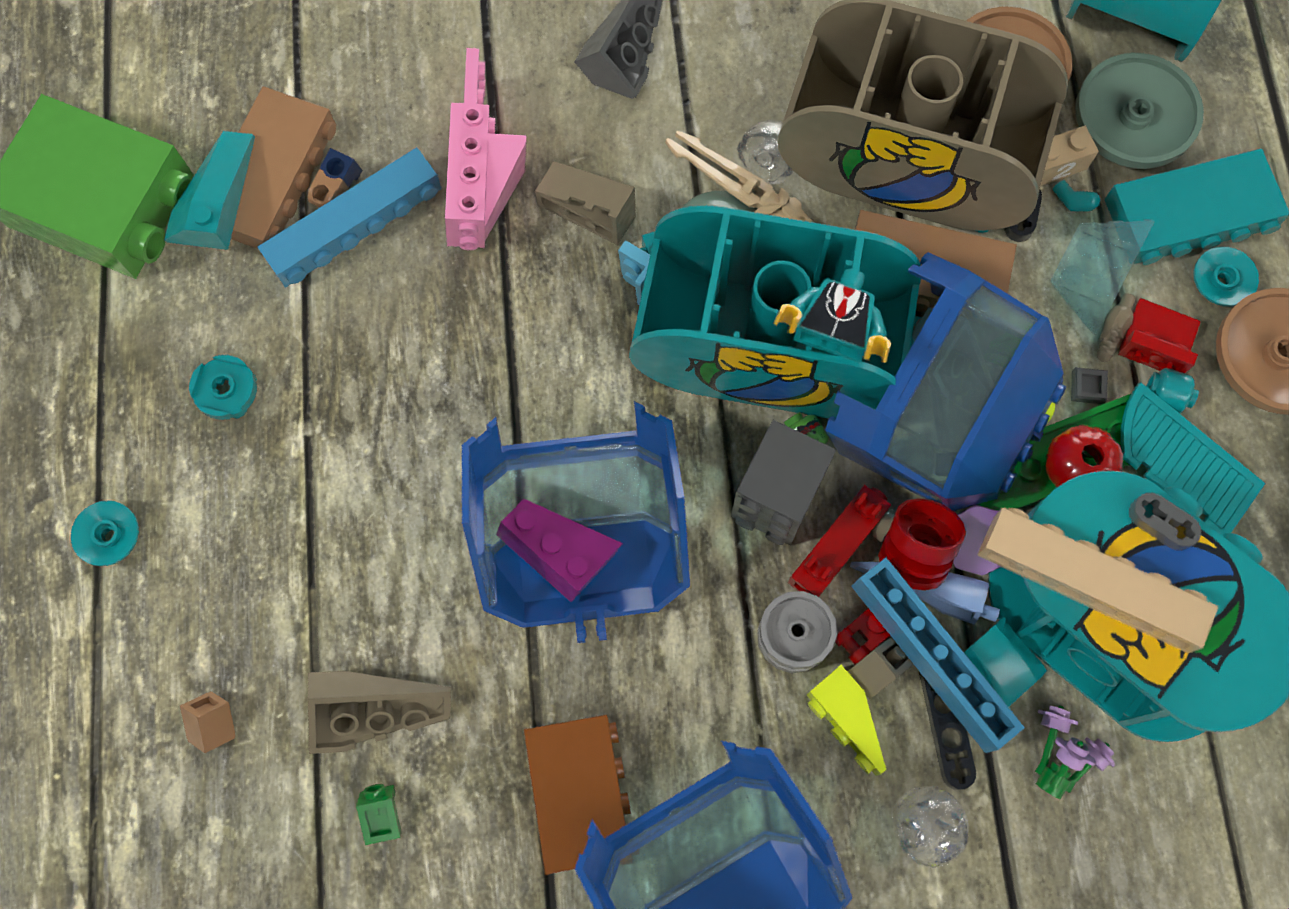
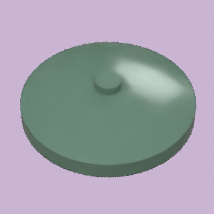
[1075,53,1204,169]

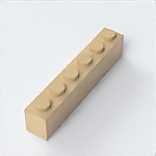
[977,508,1218,653]

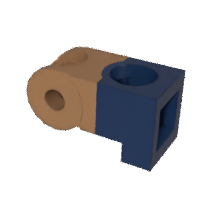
[308,148,363,207]

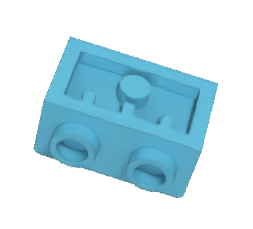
[618,240,650,305]

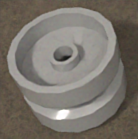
[757,591,837,673]

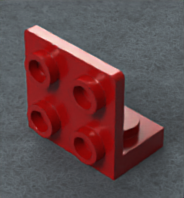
[1118,298,1200,373]

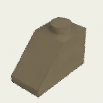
[848,637,913,700]

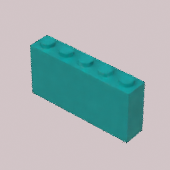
[1104,148,1289,265]

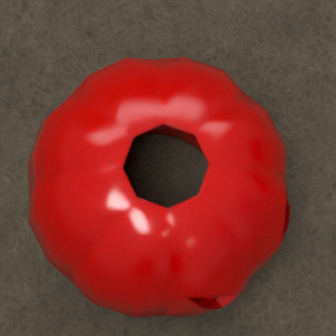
[1046,425,1123,488]

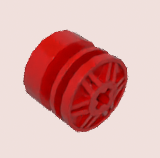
[878,498,966,591]

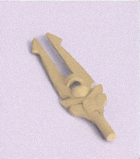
[665,131,812,222]

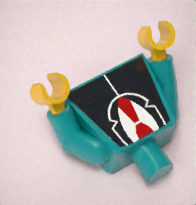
[774,269,891,363]

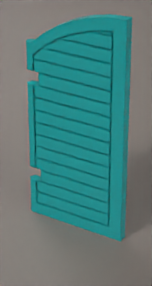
[1121,382,1266,535]

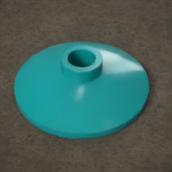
[1193,246,1259,307]
[71,501,139,566]

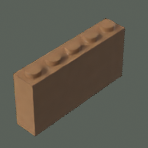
[231,86,336,249]
[855,210,1017,326]

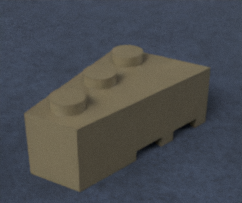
[535,161,636,245]

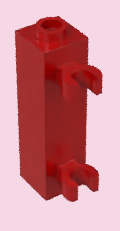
[788,484,891,597]

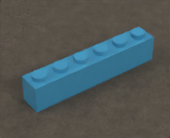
[257,147,442,288]
[851,558,1025,753]

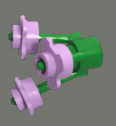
[1035,705,1115,799]

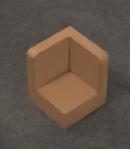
[180,691,235,753]

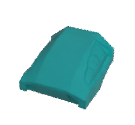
[964,616,1047,707]

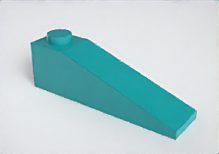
[164,131,255,250]

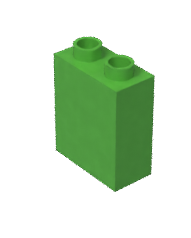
[0,94,194,279]

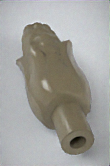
[1097,293,1136,363]

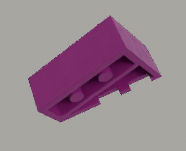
[496,499,623,602]

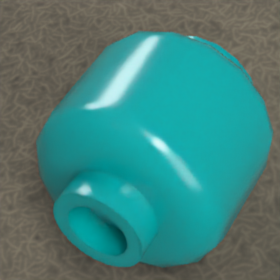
[1146,368,1199,413]

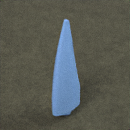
[850,562,1000,625]

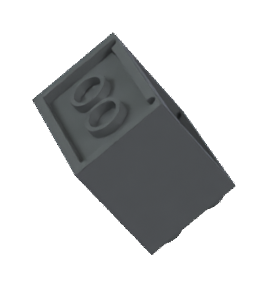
[731,420,836,546]

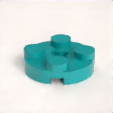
[189,355,257,420]

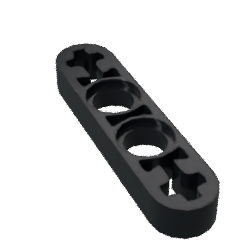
[919,671,976,790]

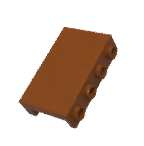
[524,715,637,875]

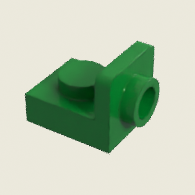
[356,784,402,845]

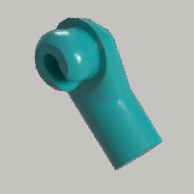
[1052,180,1100,212]

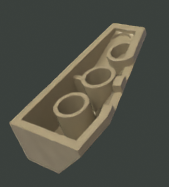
[308,671,451,754]

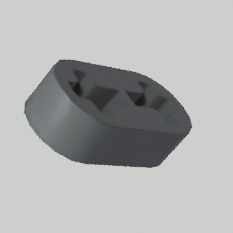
[1129,493,1201,550]

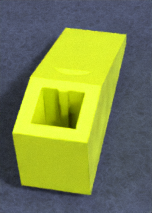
[807,665,887,776]

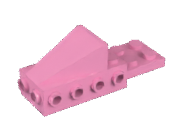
[445,48,526,250]

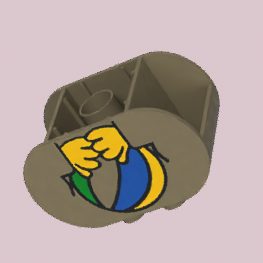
[777,0,1068,230]

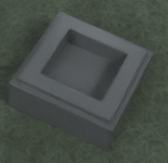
[1071,367,1108,404]

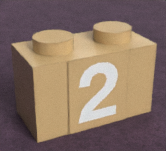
[1040,125,1099,186]

